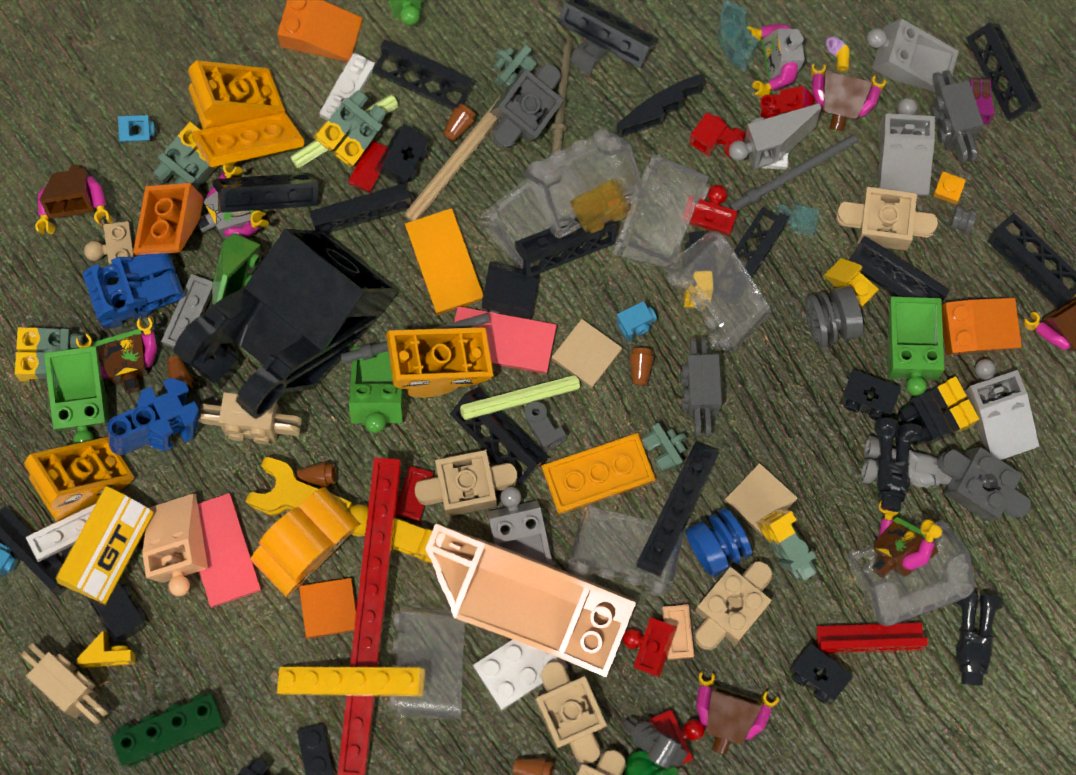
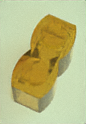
[570,179,631,233]

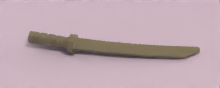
[550,39,573,165]

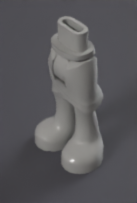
[860,436,952,488]

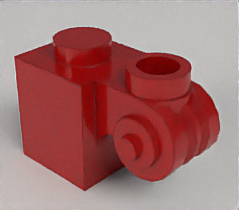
[760,86,815,119]
[689,112,745,158]

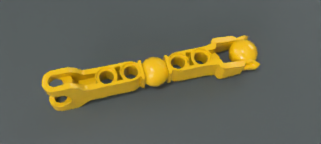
[245,457,433,564]

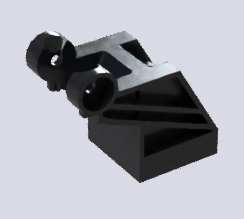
[174,229,398,419]

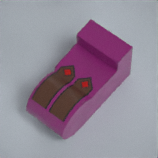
[969,78,994,125]

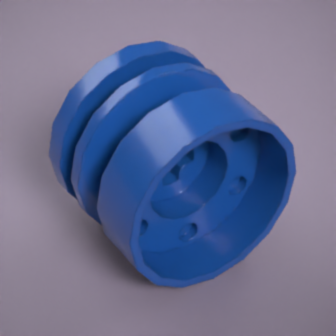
[685,508,752,577]

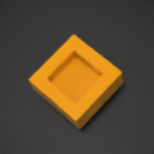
[933,171,966,205]

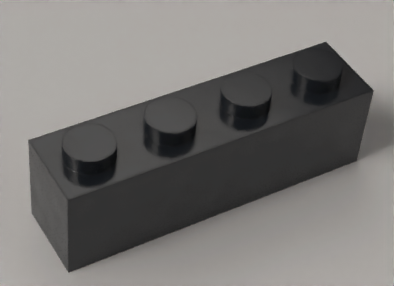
[61,545,146,645]

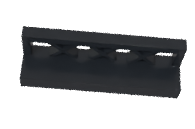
[557,0,659,68]
[966,22,1042,121]
[372,39,472,110]
[213,173,318,213]
[309,183,411,234]
[515,207,616,278]
[712,207,789,306]
[987,213,1076,309]
[849,236,949,303]
[450,387,549,485]
[0,506,67,597]

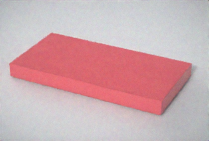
[454,306,556,375]
[198,493,262,608]

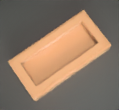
[662,604,694,660]

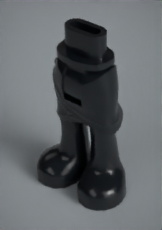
[874,418,922,512]
[953,593,1003,686]

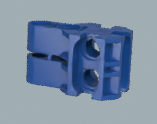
[82,253,184,328]
[107,378,198,455]

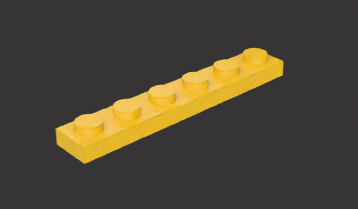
[277,667,425,697]

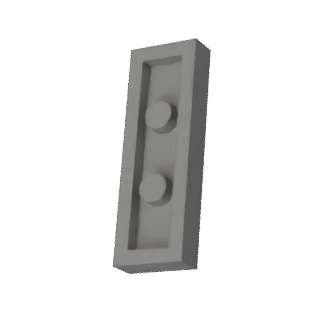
[161,274,213,348]

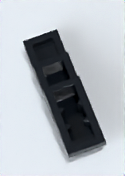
[616,73,704,139]

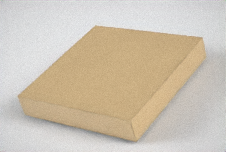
[551,319,622,389]
[724,463,798,536]

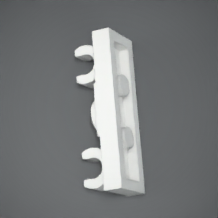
[319,53,375,120]
[26,504,96,562]

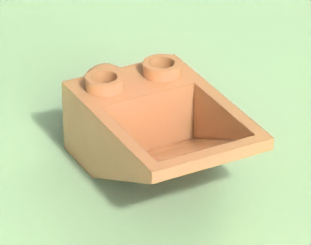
[142,493,208,597]

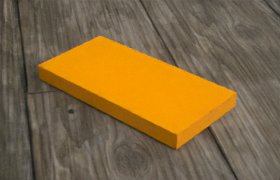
[192,112,304,167]
[405,208,483,315]
[541,433,655,515]

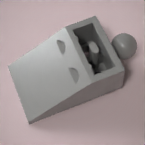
[867,18,959,92]
[879,98,935,196]
[729,103,821,170]
[964,359,1039,460]
[487,487,553,566]

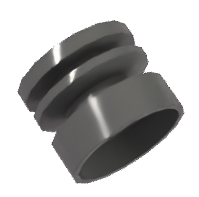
[805,285,863,347]

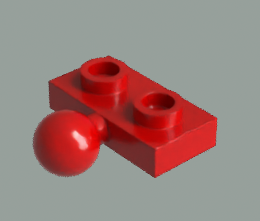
[682,185,738,237]
[622,617,677,677]
[647,710,705,767]

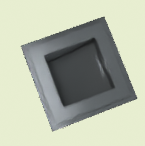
[570,39,607,74]

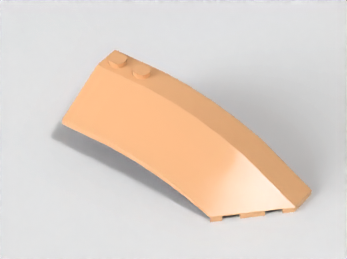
[426,524,637,677]

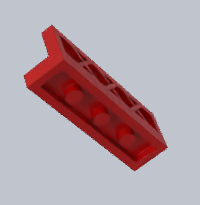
[816,623,928,654]

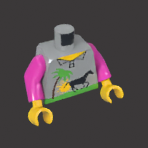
[744,23,805,98]
[198,162,269,238]

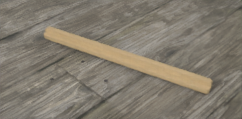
[405,93,503,221]

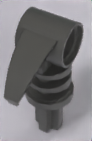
[623,717,688,769]

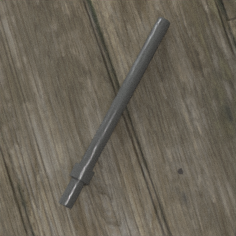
[729,134,858,211]
[341,313,490,364]

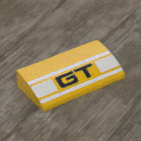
[56,486,154,605]

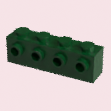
[110,692,226,769]

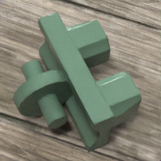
[494,45,537,87]
[641,423,687,473]

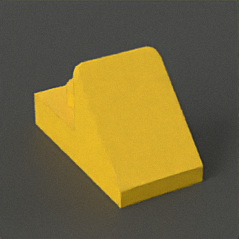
[824,258,879,309]
[77,631,135,668]

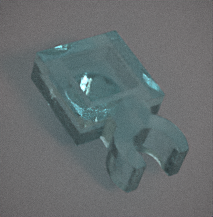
[773,204,819,236]

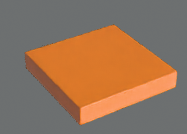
[299,578,356,639]

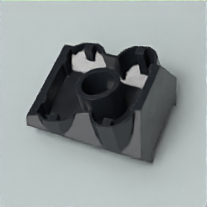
[481,261,540,320]

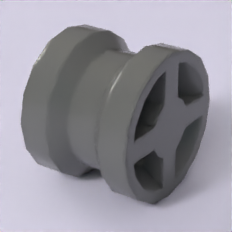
[950,205,977,234]

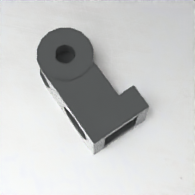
[525,401,566,453]

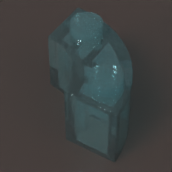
[718,0,758,72]

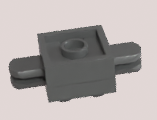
[490,64,564,148]
[930,70,984,164]
[680,337,722,437]
[937,447,1031,521]

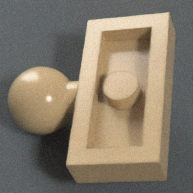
[84,221,134,265]

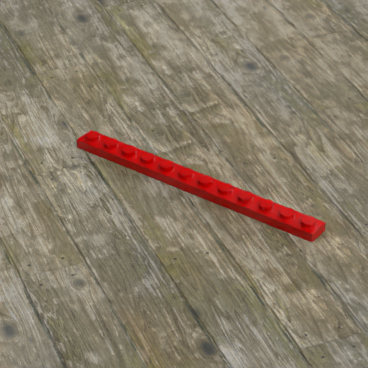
[338,457,401,775]

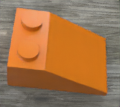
[277,0,363,62]
[133,183,204,255]
[942,298,1022,356]

